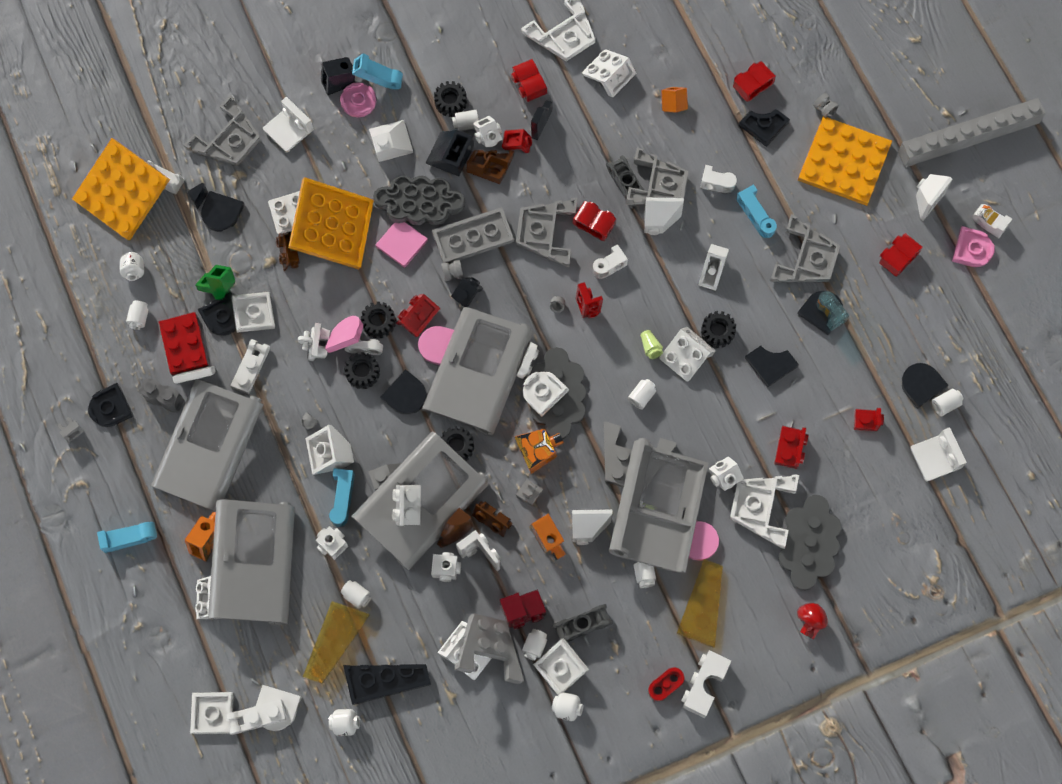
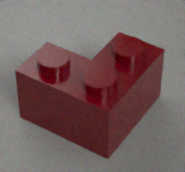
[500,589,546,630]

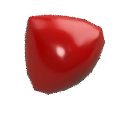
[797,603,828,640]

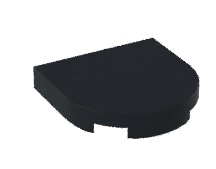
[201,191,245,232]
[797,291,843,335]
[197,292,236,336]
[902,363,949,409]
[380,369,426,414]
[88,383,133,427]

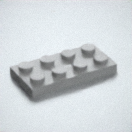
[432,207,514,264]

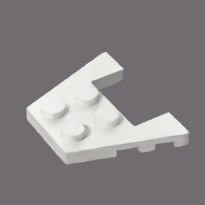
[521,0,595,61]
[730,475,799,549]

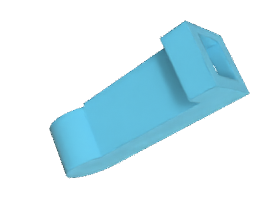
[352,53,403,90]
[736,184,777,238]
[329,468,355,527]
[97,522,157,553]

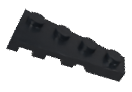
[343,664,431,705]

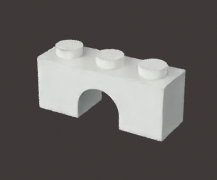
[681,650,731,718]

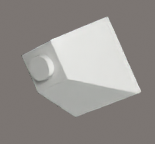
[369,120,413,162]
[916,174,953,221]
[644,197,684,235]
[305,425,354,475]
[572,509,612,545]

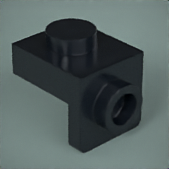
[451,277,483,307]

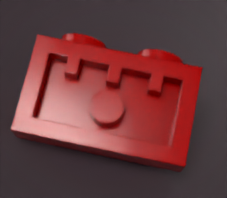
[575,282,603,318]
[396,294,440,337]
[774,426,809,469]

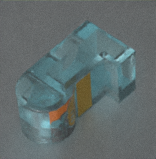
[817,291,849,331]

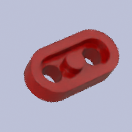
[648,667,684,701]

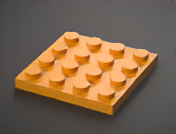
[797,116,892,206]
[72,138,170,240]
[288,177,374,270]

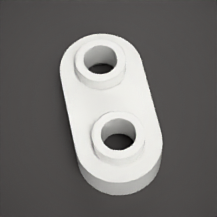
[345,339,383,355]
[516,342,539,379]

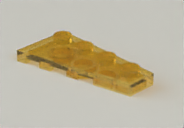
[677,559,723,648]
[303,601,370,684]

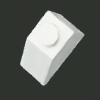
[698,244,729,291]

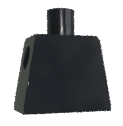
[321,57,360,96]

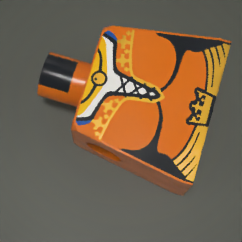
[515,429,564,474]
[185,512,216,562]
[529,514,566,560]

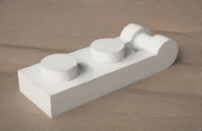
[230,339,270,394]
[226,699,287,735]

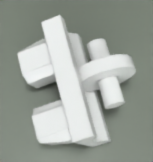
[298,323,330,361]

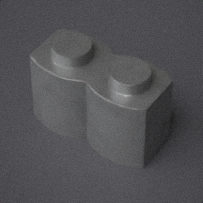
[139,378,184,412]

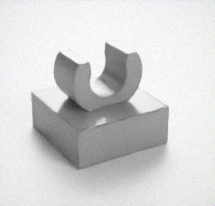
[58,417,84,443]
[516,479,543,507]

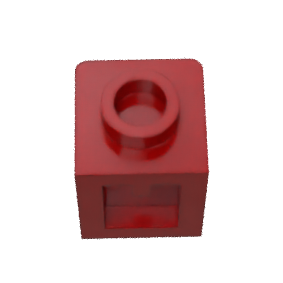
[502,129,532,153]
[854,408,884,431]

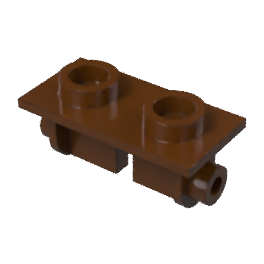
[276,232,300,271]
[472,501,513,537]

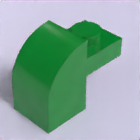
[195,265,235,300]

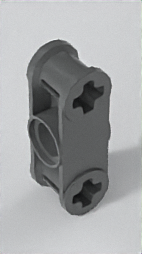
[606,155,644,209]
[552,604,613,642]

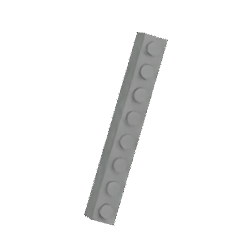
[898,98,1046,167]

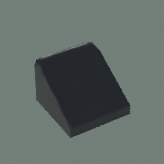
[188,183,208,209]

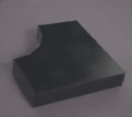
[531,100,552,141]
[738,109,790,147]
[745,346,799,387]

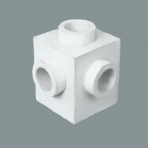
[473,116,502,147]
[709,457,744,491]
[316,526,348,560]
[431,552,461,582]

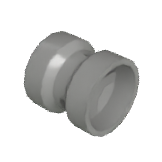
[813,93,839,118]
[441,260,463,282]

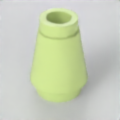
[640,330,663,359]

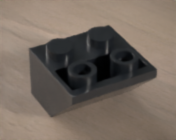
[426,130,474,176]

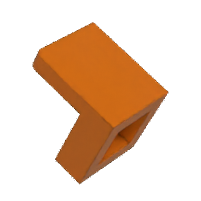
[661,87,688,113]

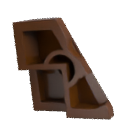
[466,150,515,184]
[437,508,473,548]

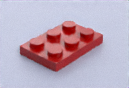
[158,312,209,375]

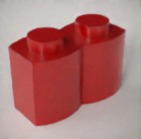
[511,59,547,102]
[733,61,776,102]
[573,201,616,242]
[879,233,923,277]

